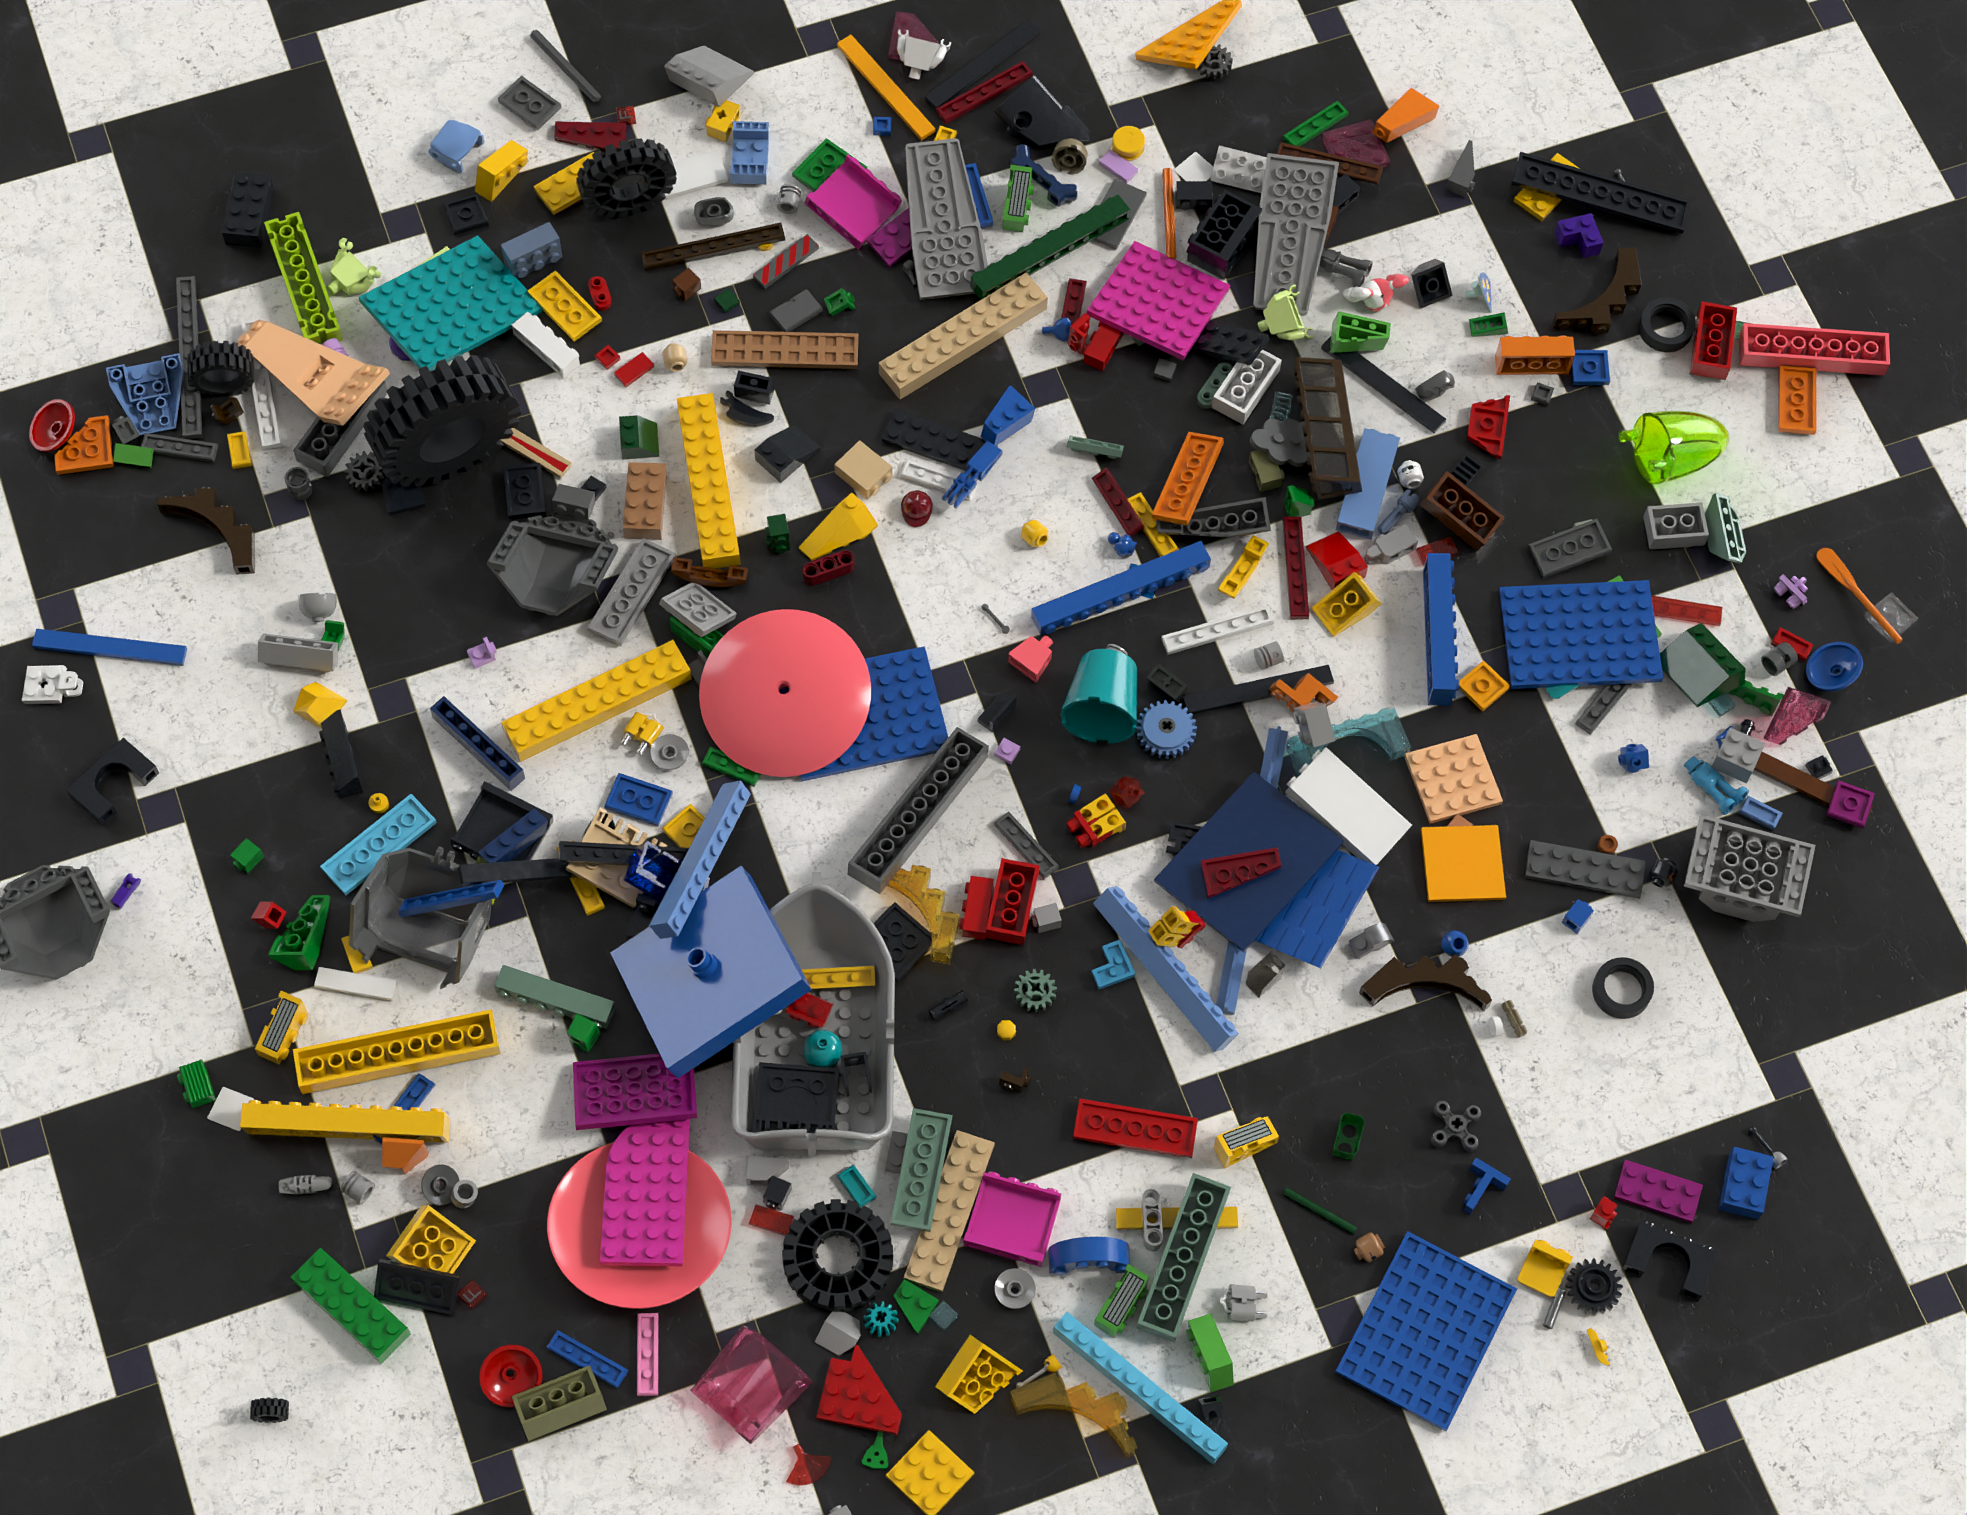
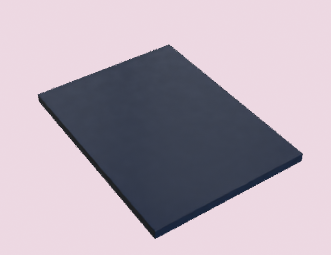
[1154,772,1344,953]

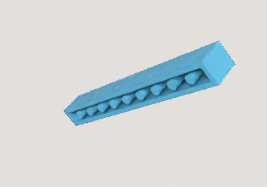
[1053,1312,1228,1464]

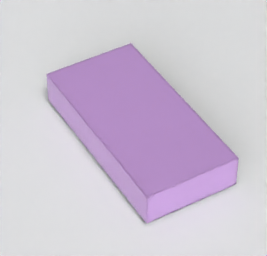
[1099,149,1138,184]

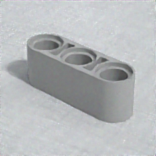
[1141,1189,1163,1251]

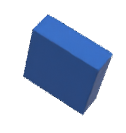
[873,117,891,136]

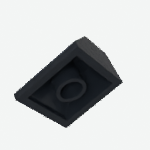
[1411,259,1453,308]

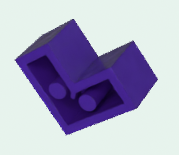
[1554,213,1604,258]

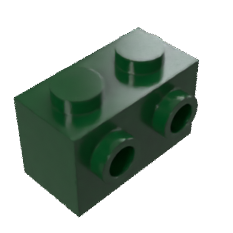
[765,514,790,554]

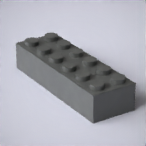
[293,381,387,477]

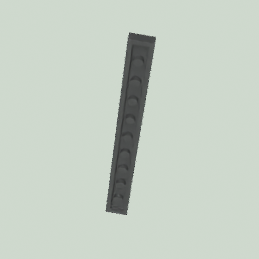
[176,276,203,439]

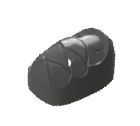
[694,197,734,225]
[1414,370,1455,401]

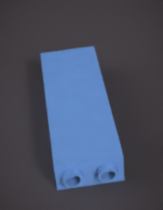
[1336,428,1400,540]

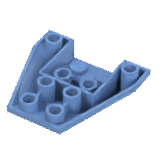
[106,353,183,436]

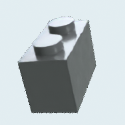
[552,484,595,520]

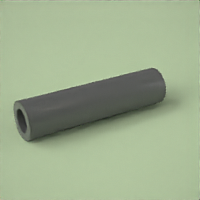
[1543,1288,1566,1329]

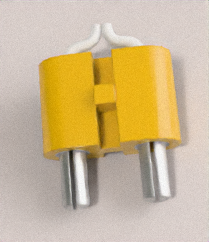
[620,712,664,755]

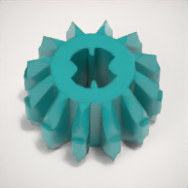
[864,1301,899,1337]

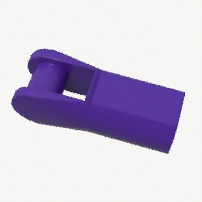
[110,873,141,909]

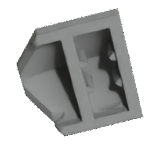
[815,1310,861,1356]

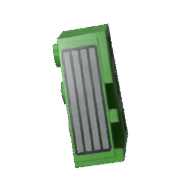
[1002,165,1034,232]
[1094,1264,1149,1338]

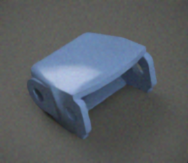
[428,120,485,174]

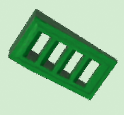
[1469,312,1508,337]

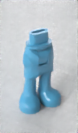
[1684,756,1749,815]

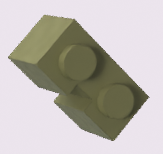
[1249,450,1285,492]

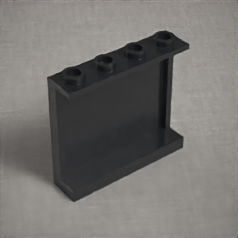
[450,781,553,861]

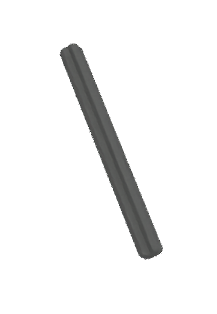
[530,30,601,103]

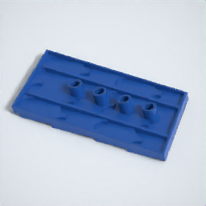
[1255,850,1379,969]

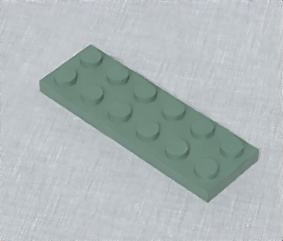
[890,1108,953,1232]

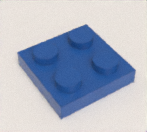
[1571,350,1610,385]

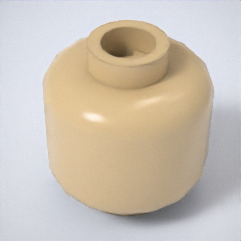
[662,343,688,372]

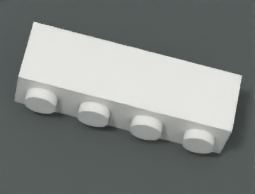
[512,312,580,378]

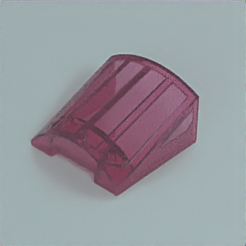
[690,1325,814,1444]

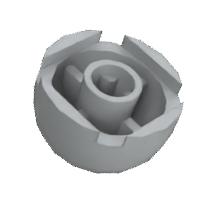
[298,593,337,622]

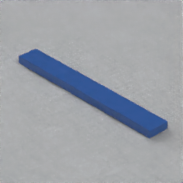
[32,629,187,666]

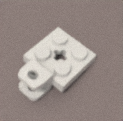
[22,665,83,704]

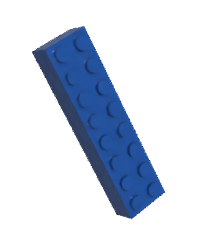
[1423,553,1459,706]

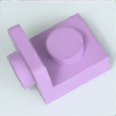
[467,637,497,669]

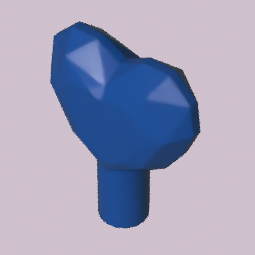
[1042,318,1071,342]

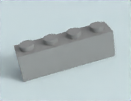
[258,633,338,672]

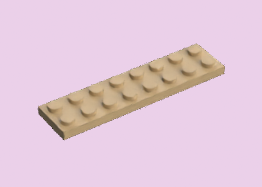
[904,1130,995,1293]

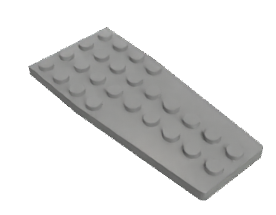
[905,138,988,300]
[1253,153,1339,316]

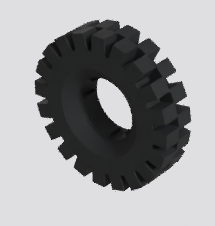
[576,138,677,218]
[782,1199,893,1313]

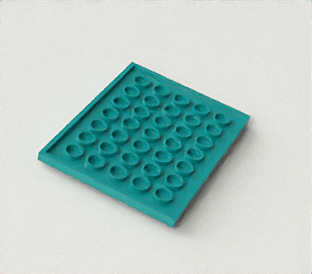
[359,235,543,371]

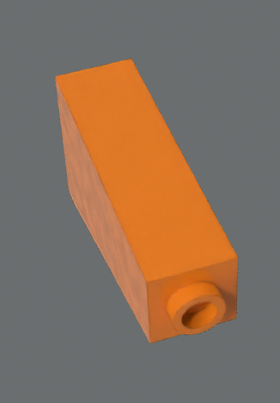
[1373,88,1440,143]

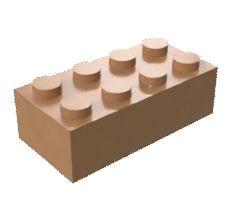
[623,462,667,540]

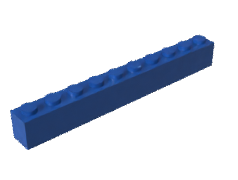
[1031,541,1211,635]

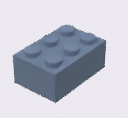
[501,222,562,279]

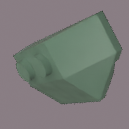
[1705,493,1746,564]

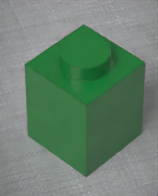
[230,838,264,874]

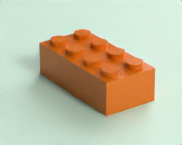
[1495,335,1575,375]

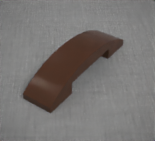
[671,557,748,587]

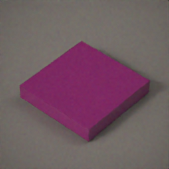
[1826,780,1875,829]

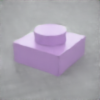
[994,738,1021,764]

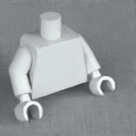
[897,30,951,79]

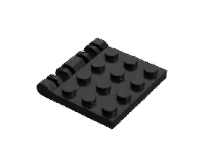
[753,1062,839,1133]

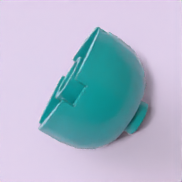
[803,1029,843,1068]

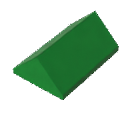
[670,616,723,659]

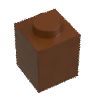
[672,268,701,301]

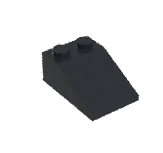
[754,424,820,483]

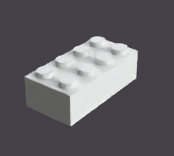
[1212,350,1282,424]

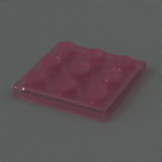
[1321,119,1391,178]

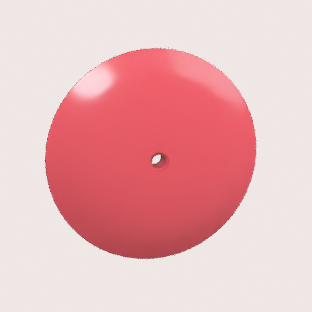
[699,609,871,777]
[547,1142,732,1309]

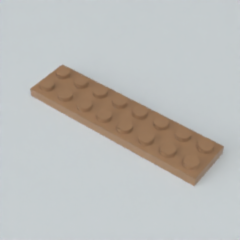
[711,330,858,369]

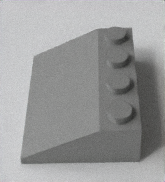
[664,46,754,107]

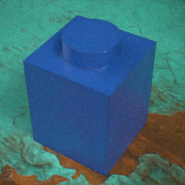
[1562,899,1594,934]

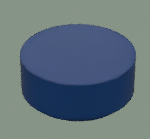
[1068,784,1081,804]

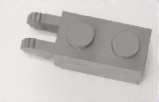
[1364,524,1418,564]

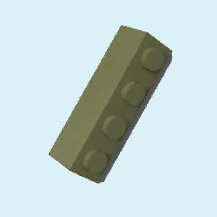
[512,1365,607,1441]

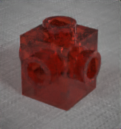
[1109,776,1144,808]

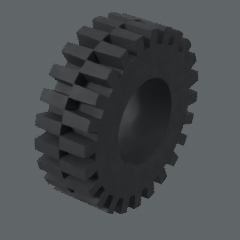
[363,355,521,487]

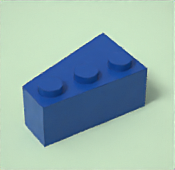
[980,385,1036,446]

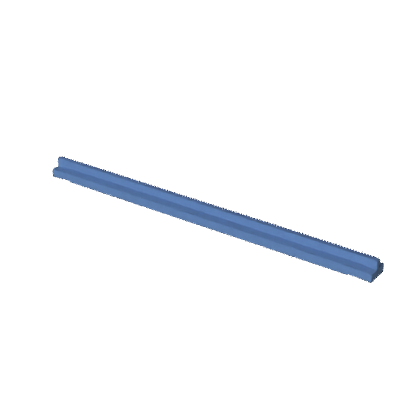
[1216,726,1288,1015]

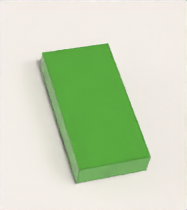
[113,443,154,467]

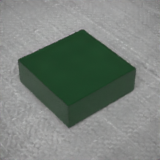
[714,288,740,313]

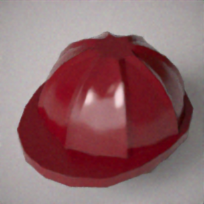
[901,490,933,527]

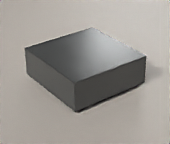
[1153,358,1177,382]
[1531,382,1554,406]

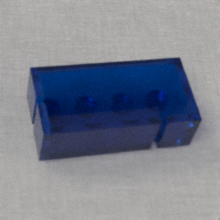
[624,840,710,902]

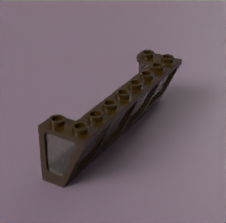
[1293,357,1362,500]

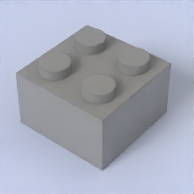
[1293,702,1336,747]
[1711,727,1765,784]

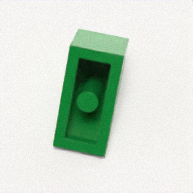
[1284,486,1314,517]

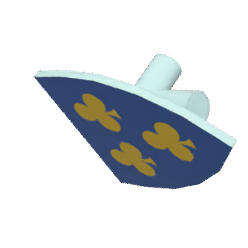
[1466,272,1492,313]

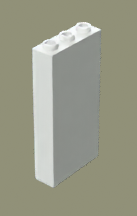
[1285,747,1412,865]

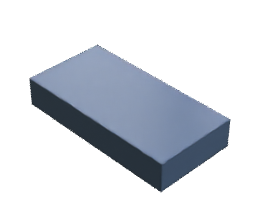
[1739,796,1783,831]

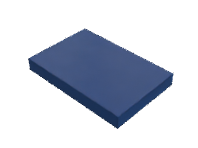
[604,773,673,827]

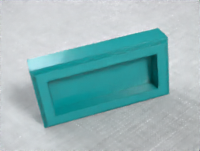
[837,1164,877,1208]

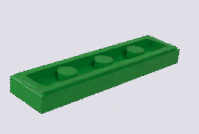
[1283,101,1349,147]

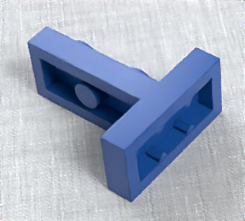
[1463,1158,1511,1215]

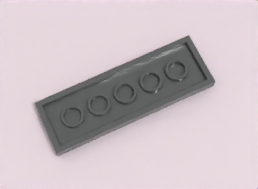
[1525,840,1645,899]

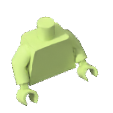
[327,238,381,296]
[1258,285,1314,340]

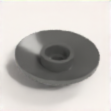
[421,1164,460,1205]

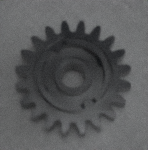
[1565,1258,1623,1315]

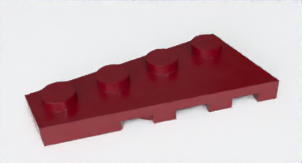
[554,121,627,152]
[1201,847,1281,899]

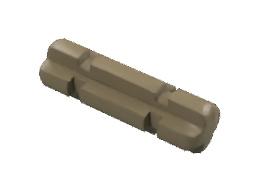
[1502,1000,1527,1037]

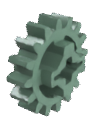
[1014,969,1057,1012]

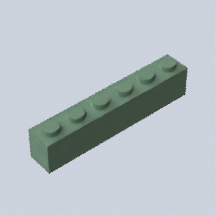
[494,965,615,1029]

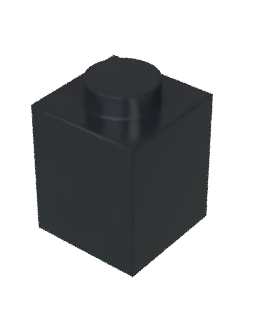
[763,1176,792,1210]

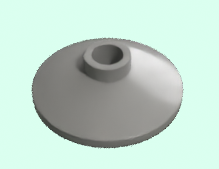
[650,734,689,770]
[995,1268,1036,1309]

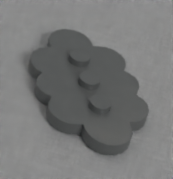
[1250,418,1338,467]

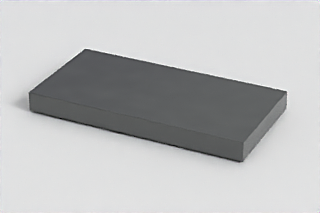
[1094,179,1147,250]
[1528,519,1612,578]

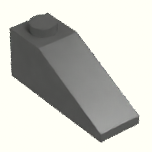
[1446,140,1475,197]

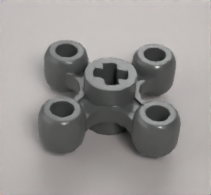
[1431,1101,1481,1152]

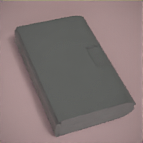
[769,289,822,332]

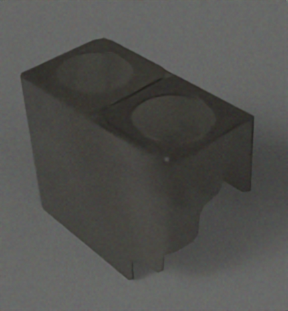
[1246,951,1285,998]

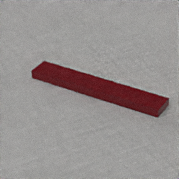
[936,61,1033,125]
[1282,517,1309,620]

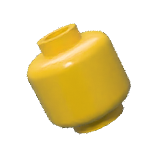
[1021,520,1048,548]

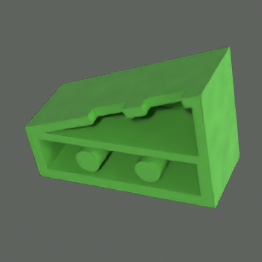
[1330,311,1391,353]
[1186,1313,1234,1392]

